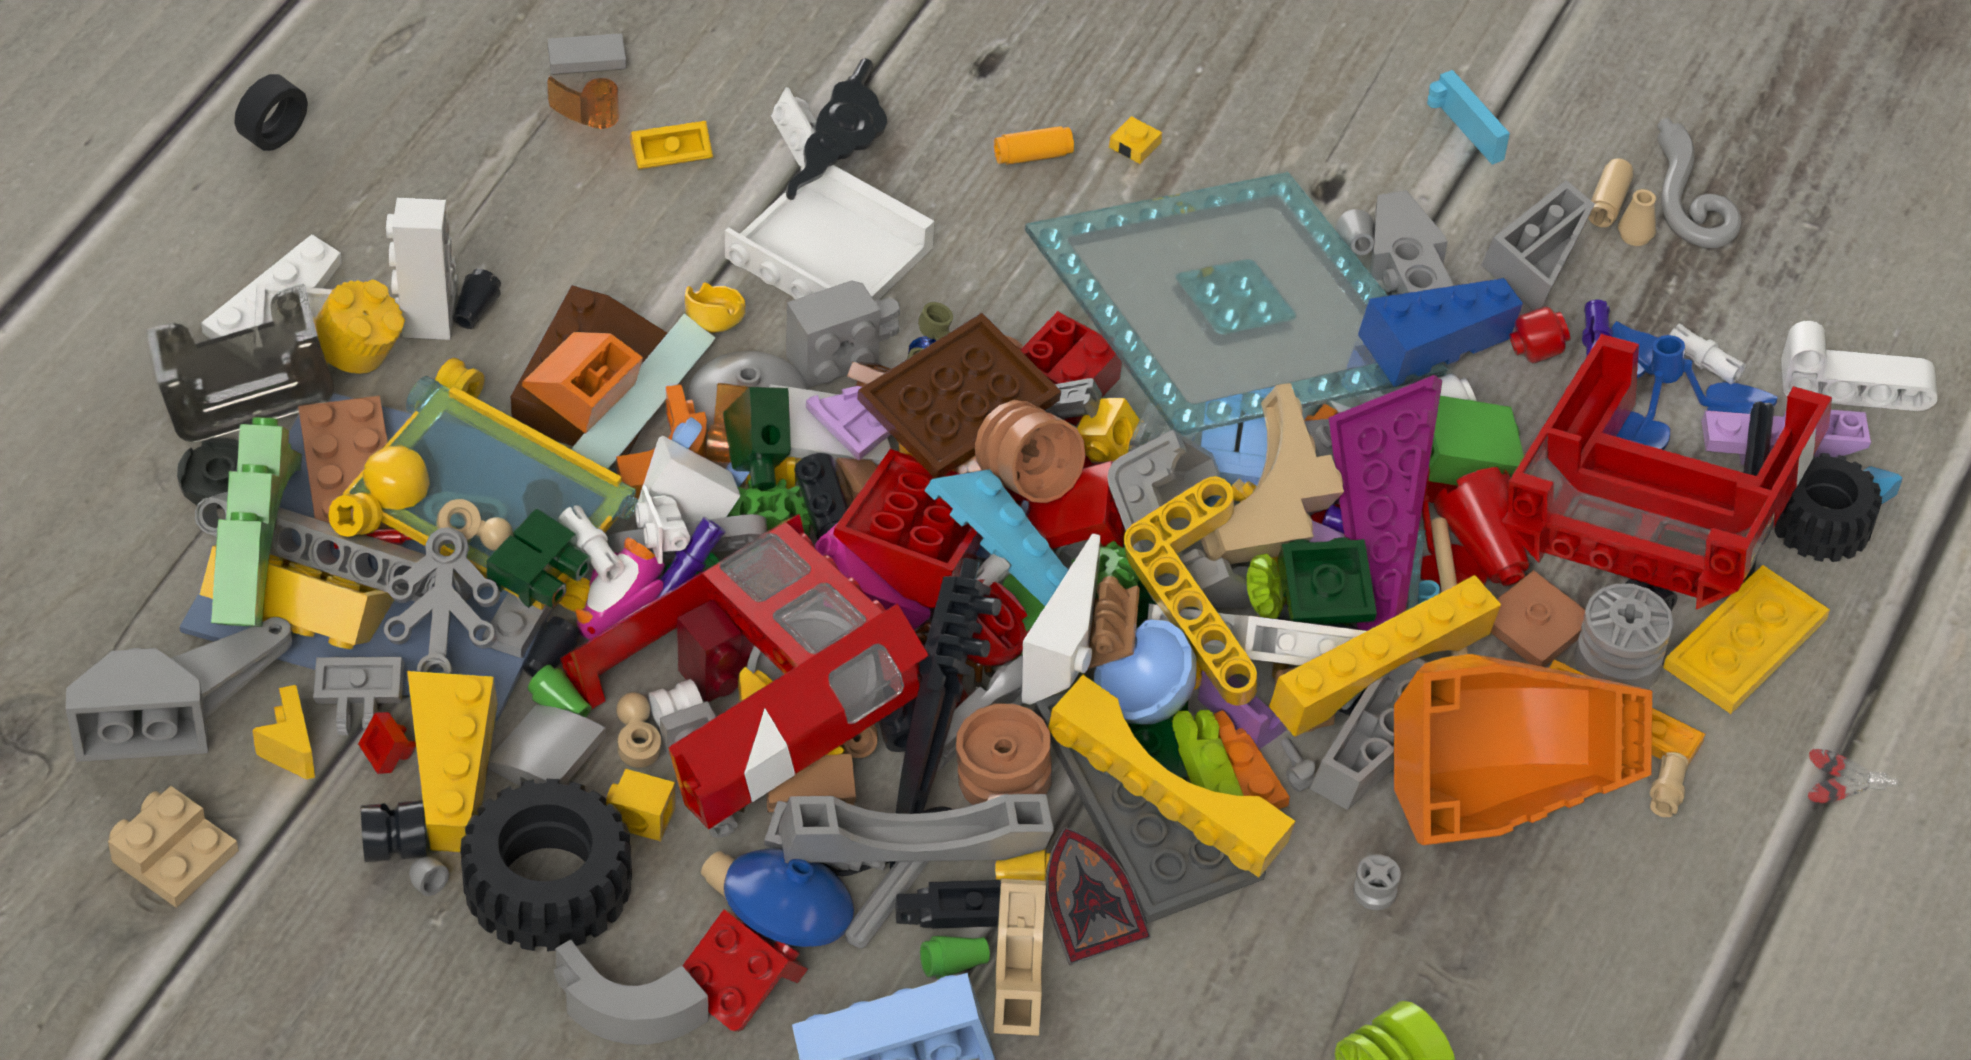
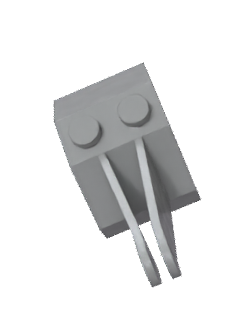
[66,617,292,762]

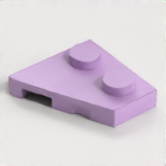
[806,386,891,461]

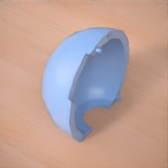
[1094,619,1197,724]

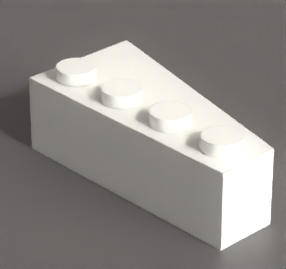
[386,198,458,340]

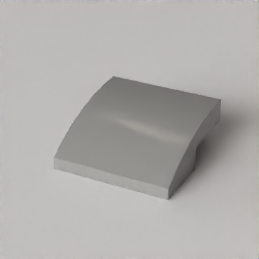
[488,705,606,786]

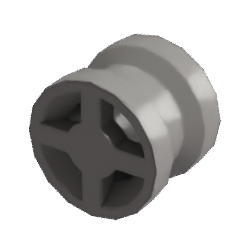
[1353,854,1401,910]

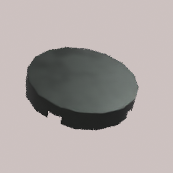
[177,438,239,509]

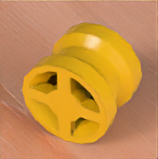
[434,358,485,398]
[328,492,383,537]

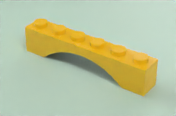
[1269,575,1501,737]
[1048,675,1295,877]

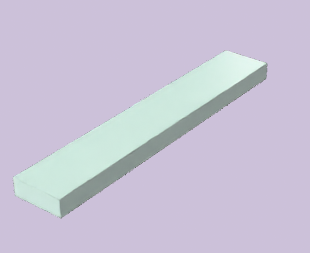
[571,313,715,470]

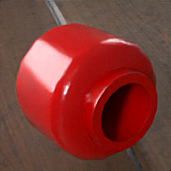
[1509,306,1571,364]

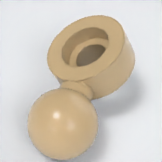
[436,499,513,551]
[616,692,661,768]

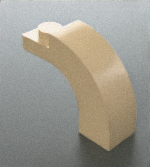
[993,879,1046,1036]

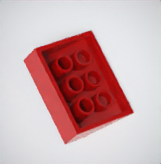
[833,449,983,608]

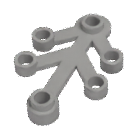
[384,527,500,674]

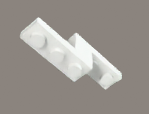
[1147,604,1366,666]

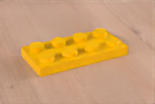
[1663,565,1830,714]

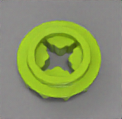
[1247,554,1286,619]

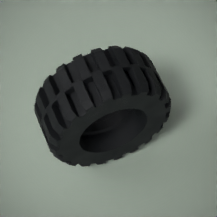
[460,778,632,952]

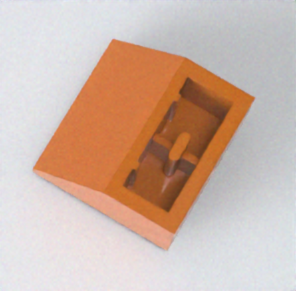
[522,332,643,434]

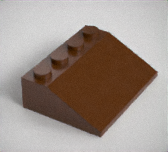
[510,285,668,456]

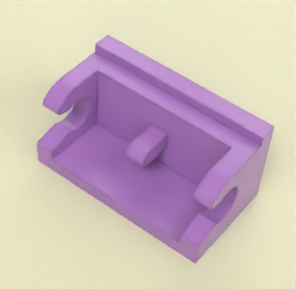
[1198,671,1287,750]

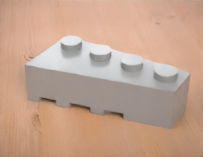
[1310,657,1428,810]

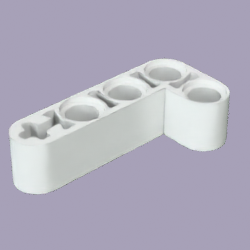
[1781,321,1937,411]

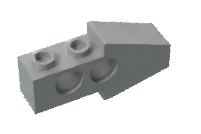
[1369,190,1454,295]

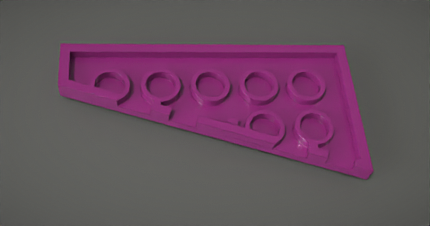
[1328,375,1443,631]

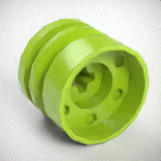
[1334,1000,1455,1060]

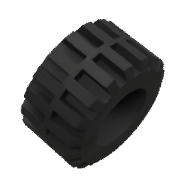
[1774,453,1882,562]

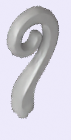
[1657,118,1741,248]

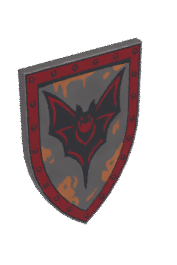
[1045,827,1151,966]

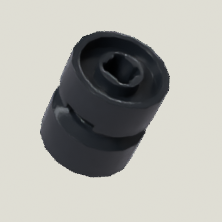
[360,800,427,863]

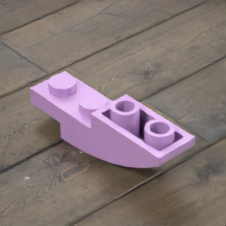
[1701,410,1871,465]

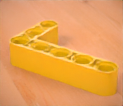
[1124,477,1257,706]

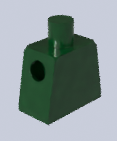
[723,387,791,490]

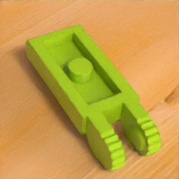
[1172,710,1244,796]

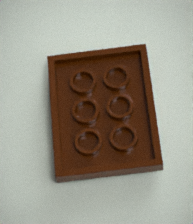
[857,313,1062,479]

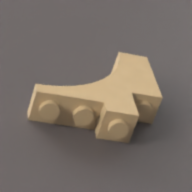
[1201,383,1344,564]

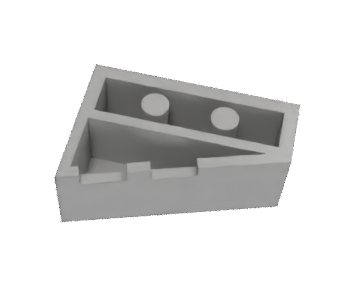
[1481,180,1595,310]

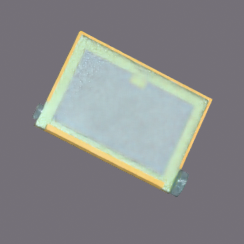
[343,376,638,610]

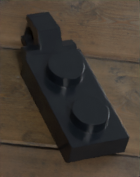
[895,880,1001,929]

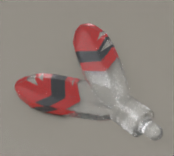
[1808,749,1899,803]

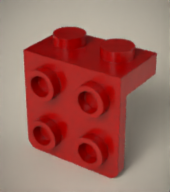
[682,909,808,1032]

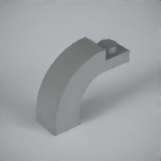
[554,940,708,1045]

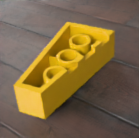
[407,671,498,852]

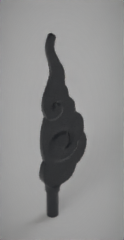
[786,58,887,200]

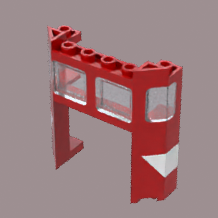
[560,514,929,830]

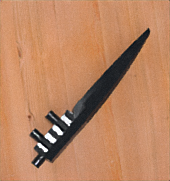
[890,558,1001,869]

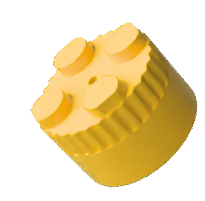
[311,279,405,374]

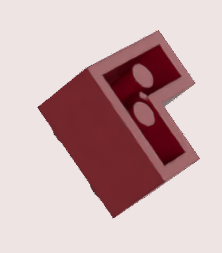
[677,599,755,703]

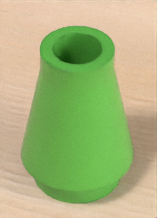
[528,665,592,717]
[920,936,990,980]

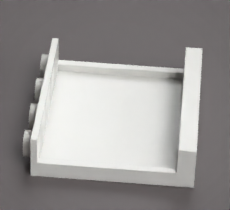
[725,158,934,301]

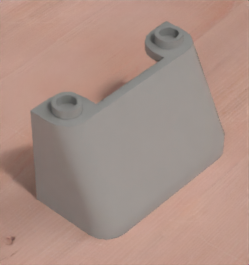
[1107,430,1251,609]

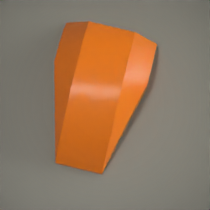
[1394,654,1652,845]

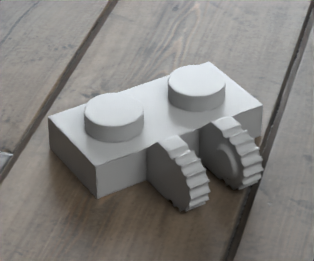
[313,657,405,735]

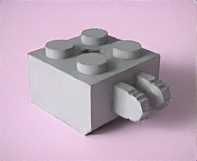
[786,280,900,388]

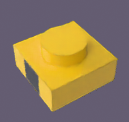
[1109,116,1162,164]

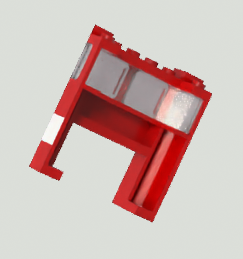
[1502,334,1832,610]

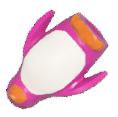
[575,537,666,640]

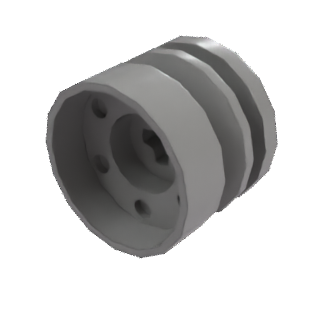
[1574,584,1674,689]

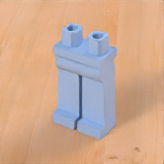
[1200,378,1273,507]

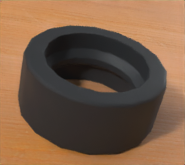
[234,74,308,151]

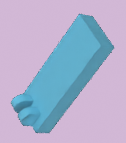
[1427,70,1510,165]

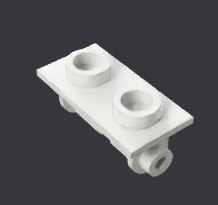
[771,87,816,166]
[635,486,690,564]

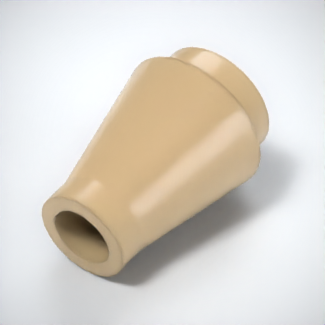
[1618,189,1656,246]

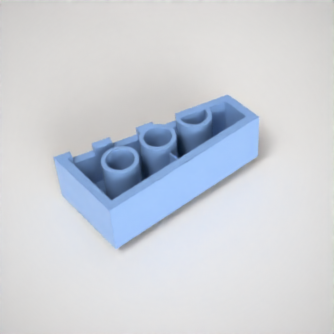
[792,973,995,1060]

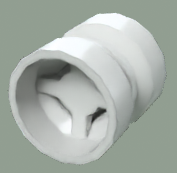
[648,679,703,730]

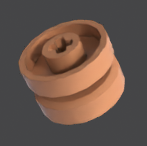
[956,704,1052,805]

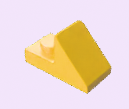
[252,685,315,780]

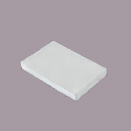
[769,384,891,467]

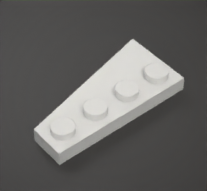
[201,234,342,371]

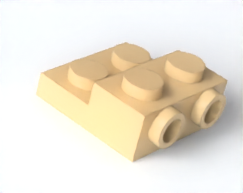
[108,786,239,908]

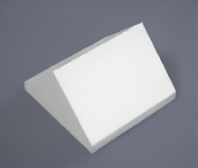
[637,435,740,523]

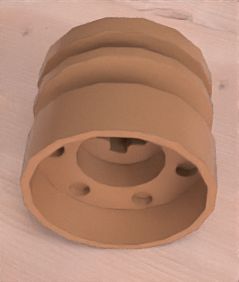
[975,400,1085,503]

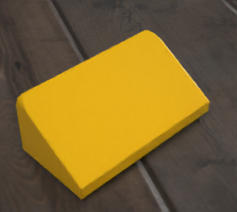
[629,121,713,170]

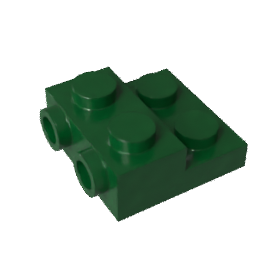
[1277,537,1377,625]

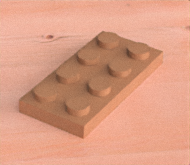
[298,396,393,529]

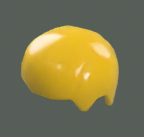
[685,282,746,333]
[362,445,430,510]

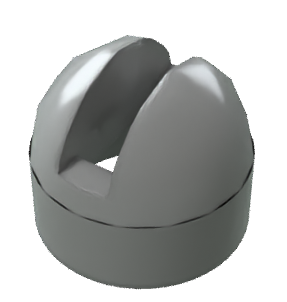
[409,857,449,896]

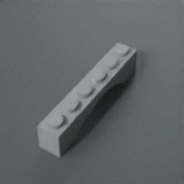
[779,794,1054,863]

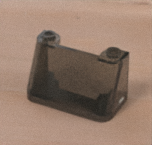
[147,284,334,442]

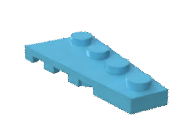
[924,469,1069,606]

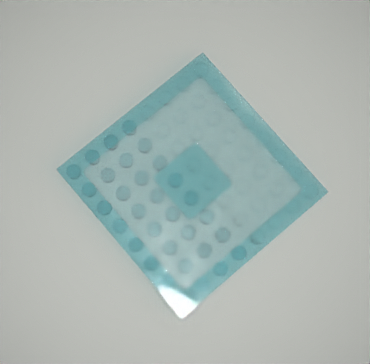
[1024,172,1448,436]

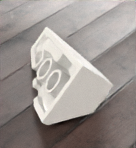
[1022,533,1100,705]

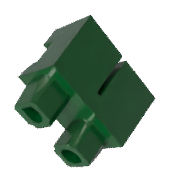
[486,508,590,609]

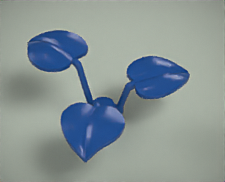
[1611,321,1778,450]

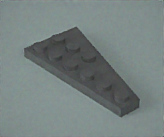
[1034,690,1266,924]

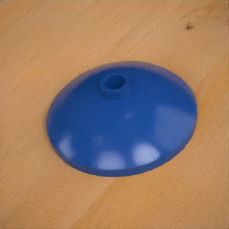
[724,848,854,947]

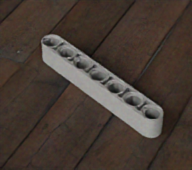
[195,492,473,602]

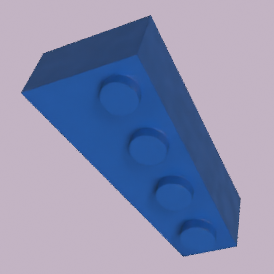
[1358,278,1523,387]

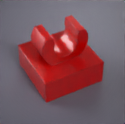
[358,712,416,774]

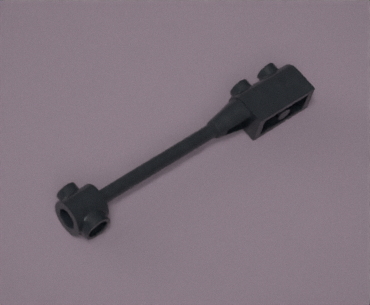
[794,453,916,752]

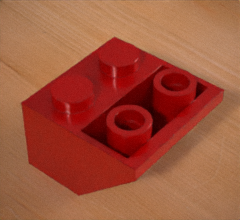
[1020,311,1124,426]

